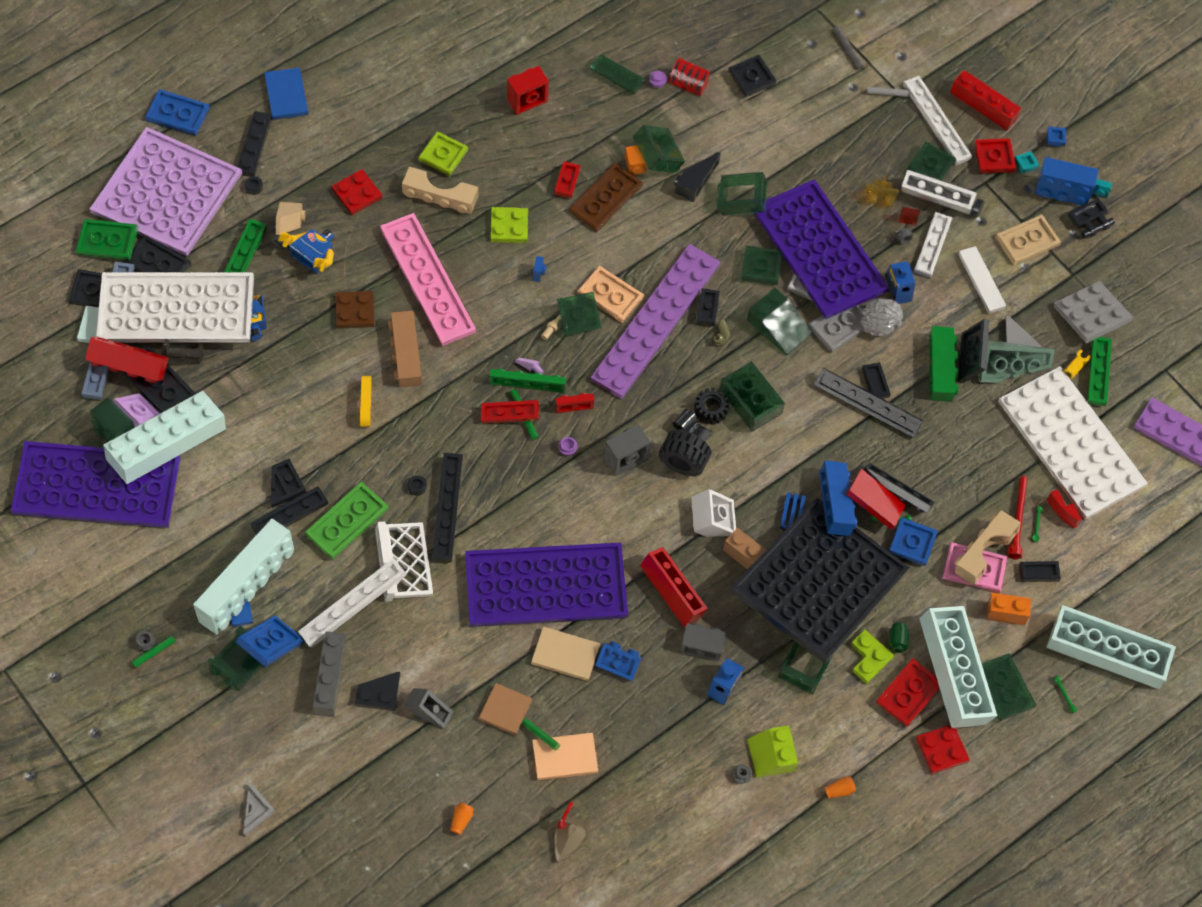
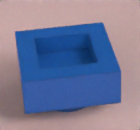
[1047,126,1066,147]
[533,256,547,282]

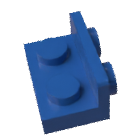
[595,641,643,681]

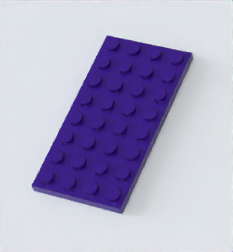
[752,179,890,320]
[11,441,181,528]
[465,542,628,627]

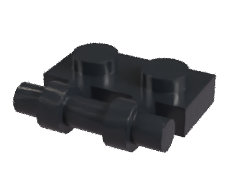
[1068,198,1115,239]

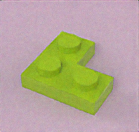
[851,630,894,684]

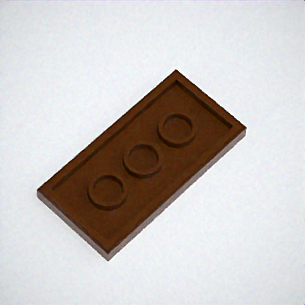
[569,163,643,232]

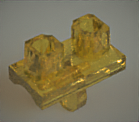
[864,175,899,207]

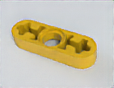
[360,376,372,427]

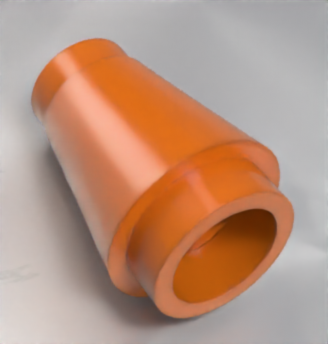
[824,776,856,799]
[450,802,474,835]

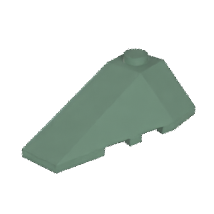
[978,340,1055,383]

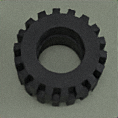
[658,429,712,477]

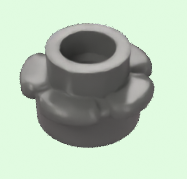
[896,228,913,245]
[135,631,155,651]
[732,764,752,784]

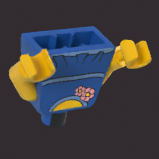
[278,229,334,274]

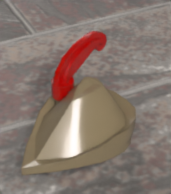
[555,801,589,863]

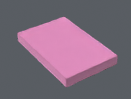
[942,542,1007,593]

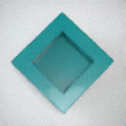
[1014,151,1039,174]
[1092,179,1112,198]

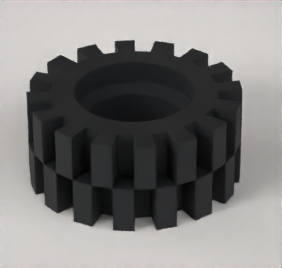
[694,388,729,425]

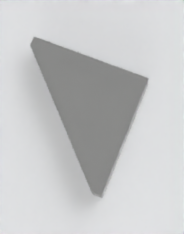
[1005,316,1041,347]
[243,783,275,837]

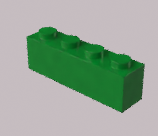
[929,326,958,402]

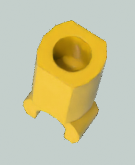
[1063,350,1091,380]

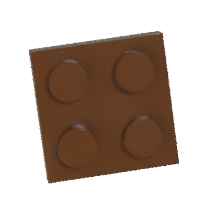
[336,291,375,329]

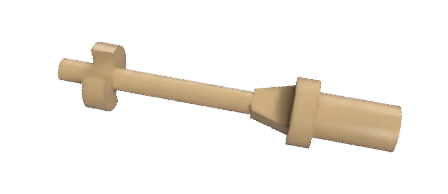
[541,296,576,340]

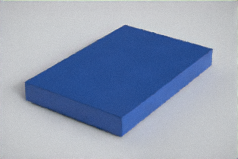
[264,68,308,120]
[145,89,210,136]
[236,615,304,667]

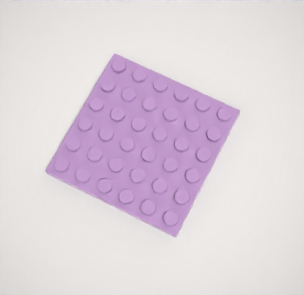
[90,127,242,256]

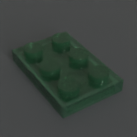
[982,653,1036,721]

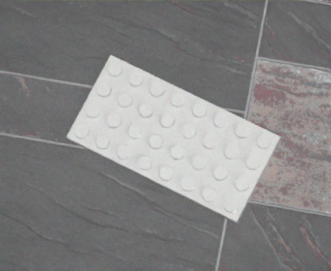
[96,273,254,342]
[998,366,1148,520]

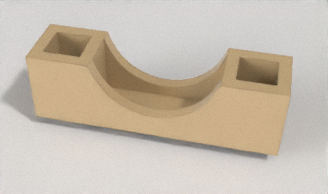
[402,167,478,214]
[955,510,1021,586]

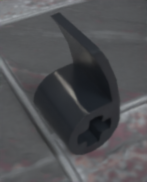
[672,409,712,441]

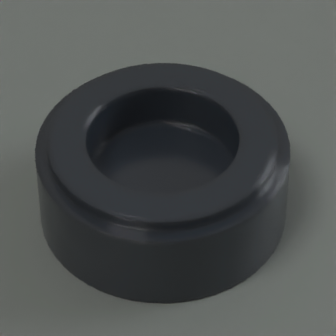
[244,176,263,195]
[971,198,985,217]
[407,476,427,496]

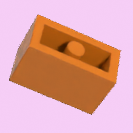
[986,593,1031,625]

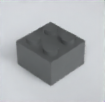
[604,425,651,476]

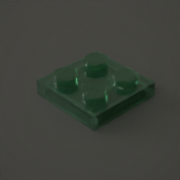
[907,141,956,181]
[741,246,782,286]
[557,292,602,336]

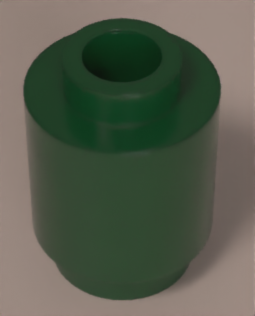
[888,622,909,653]

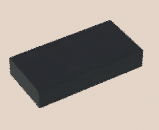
[861,362,891,399]
[1019,561,1061,582]

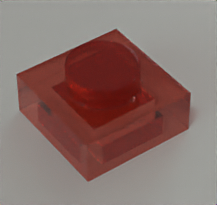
[898,207,920,225]

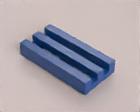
[780,492,806,530]

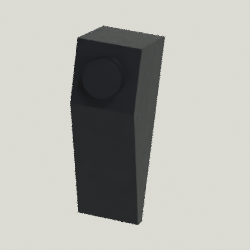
[674,152,721,202]

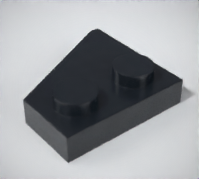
[270,459,306,508]
[355,672,401,711]

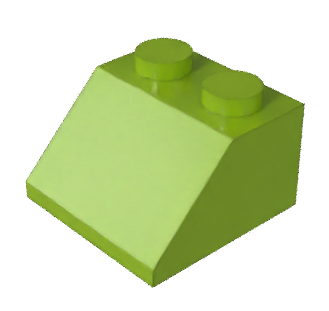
[747,725,798,778]

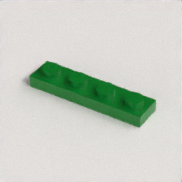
[224,219,267,273]
[1087,337,1112,407]
[489,369,566,393]

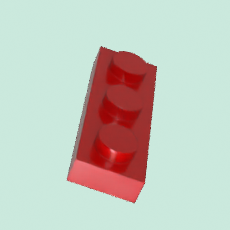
[481,400,539,424]

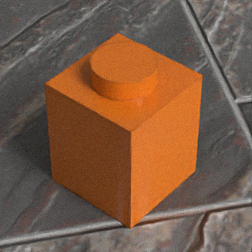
[624,145,647,175]

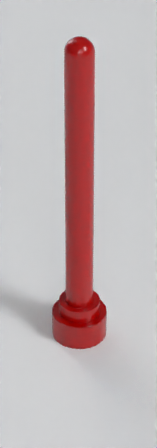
[1006,475,1027,560]

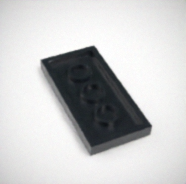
[120,344,196,413]

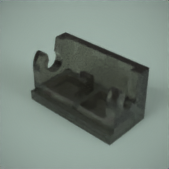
[161,339,204,364]

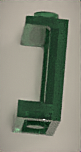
[207,626,263,691]

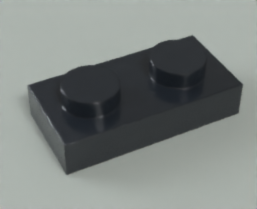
[696,288,720,326]

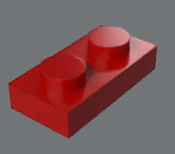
[554,161,581,199]
[555,393,594,414]

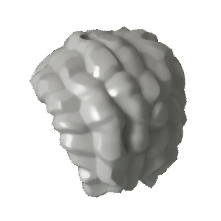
[861,298,903,337]

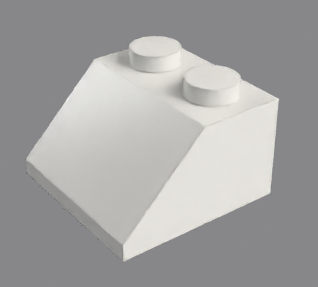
[691,489,736,537]

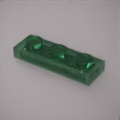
[591,53,645,95]

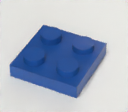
[889,517,938,566]

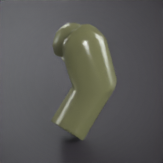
[713,320,730,346]

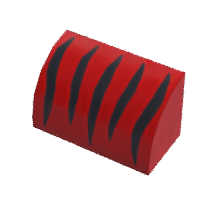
[669,58,710,97]

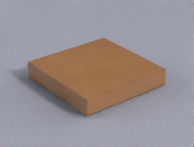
[479,683,533,736]

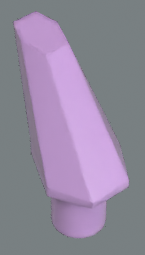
[514,358,544,374]

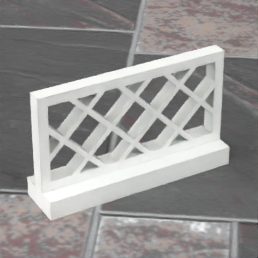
[375,522,433,602]

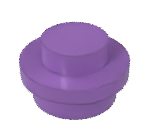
[649,71,667,88]
[558,437,578,456]

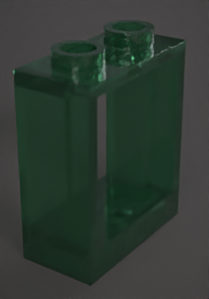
[633,125,685,173]
[716,172,768,215]
[778,641,835,695]

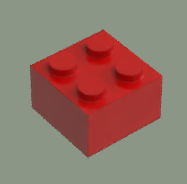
[507,66,549,115]

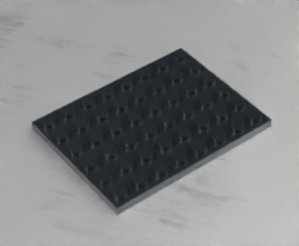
[730,498,910,664]

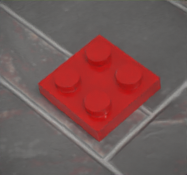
[974,138,1016,173]
[332,169,382,215]
[916,725,970,775]

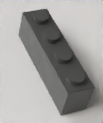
[313,631,346,717]

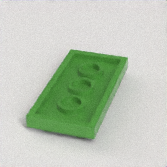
[305,482,389,560]

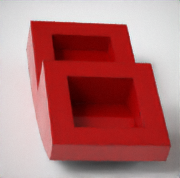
[1047,489,1082,529]

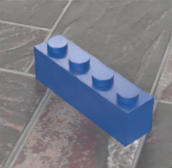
[819,460,857,536]

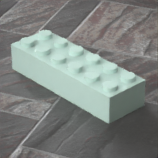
[103,391,226,484]
[193,519,294,635]
[1046,605,1176,690]
[919,606,997,728]

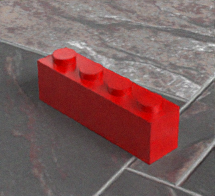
[950,70,1022,131]
[85,336,169,383]
[640,547,708,627]

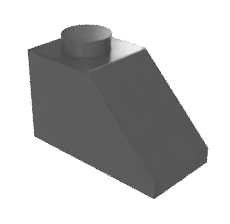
[404,688,454,729]

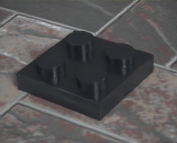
[728,55,777,97]

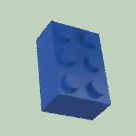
[1034,157,1098,205]

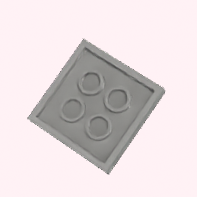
[1054,281,1133,343]

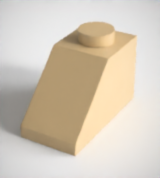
[276,202,306,235]

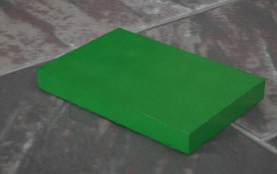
[76,219,138,260]

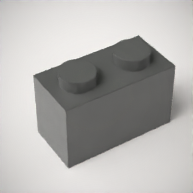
[680,623,726,661]

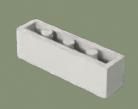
[901,170,976,214]

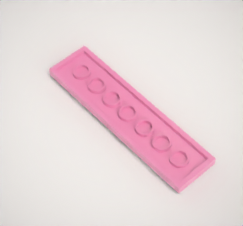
[380,213,476,346]

